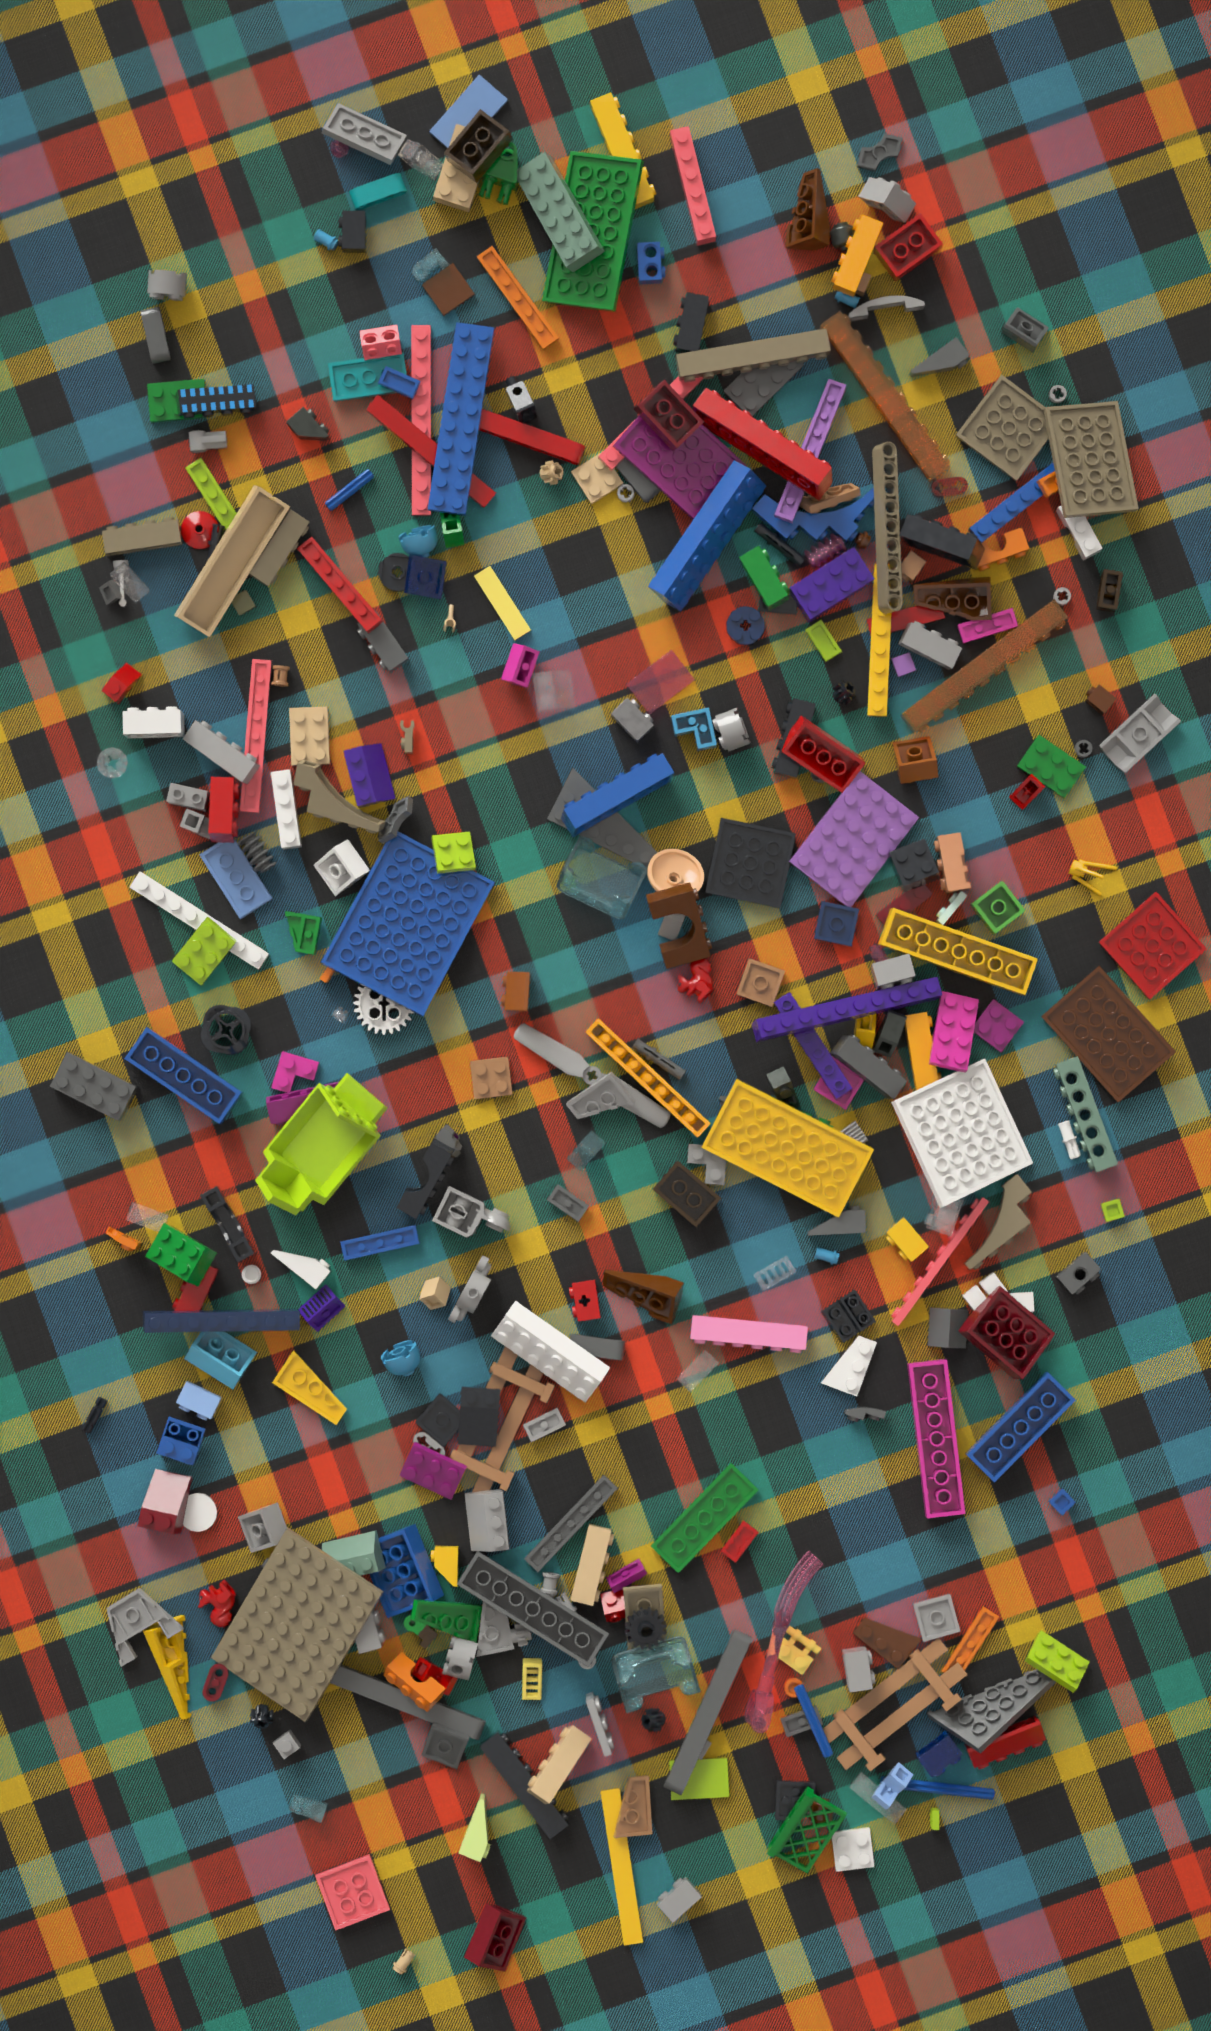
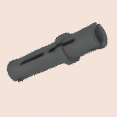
[632,1038,686,1080]

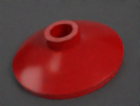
[181,511,219,549]

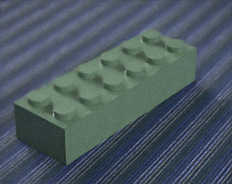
[517,151,605,272]

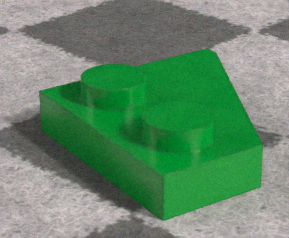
[285,911,322,955]

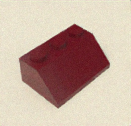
[464,1903,527,1972]

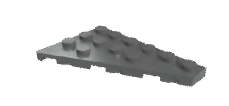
[927,1669,1056,1753]

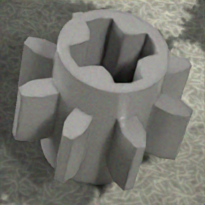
[510,1623,532,1647]

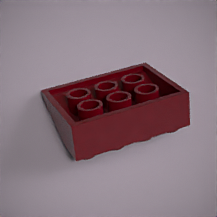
[958,1286,1055,1379]

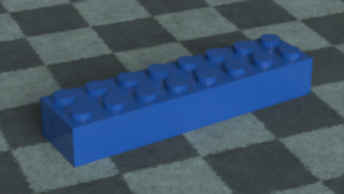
[648,460,766,612]

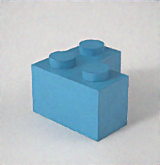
[671,707,717,751]

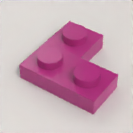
[271,1051,319,1092]

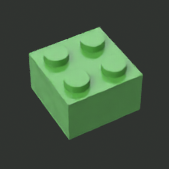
[970,880,1026,935]

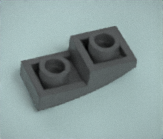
[844,1407,886,1422]

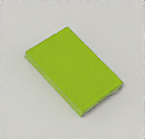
[669,1757,729,1800]

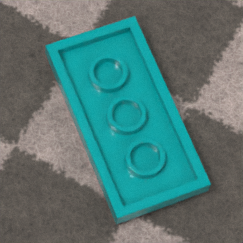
[328,352,407,402]

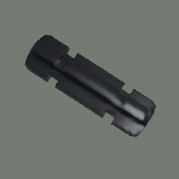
[82,1397,107,1433]

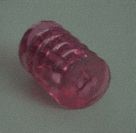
[804,534,847,571]

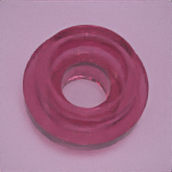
[330,140,349,158]

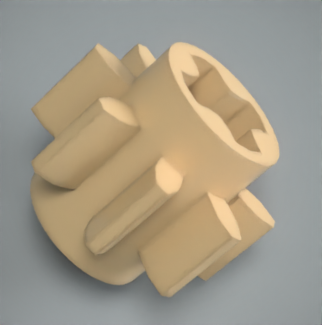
[540,460,563,485]

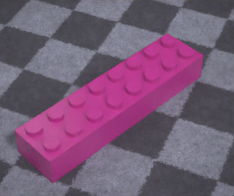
[907,1359,965,1518]

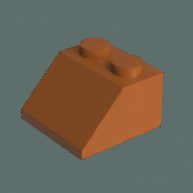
[892,736,938,784]
[501,972,531,1012]

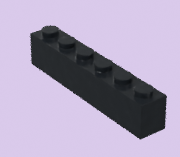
[480,1730,569,1839]

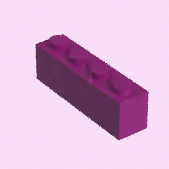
[266,1082,339,1125]

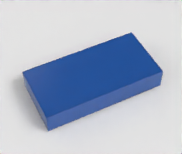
[378,366,421,400]

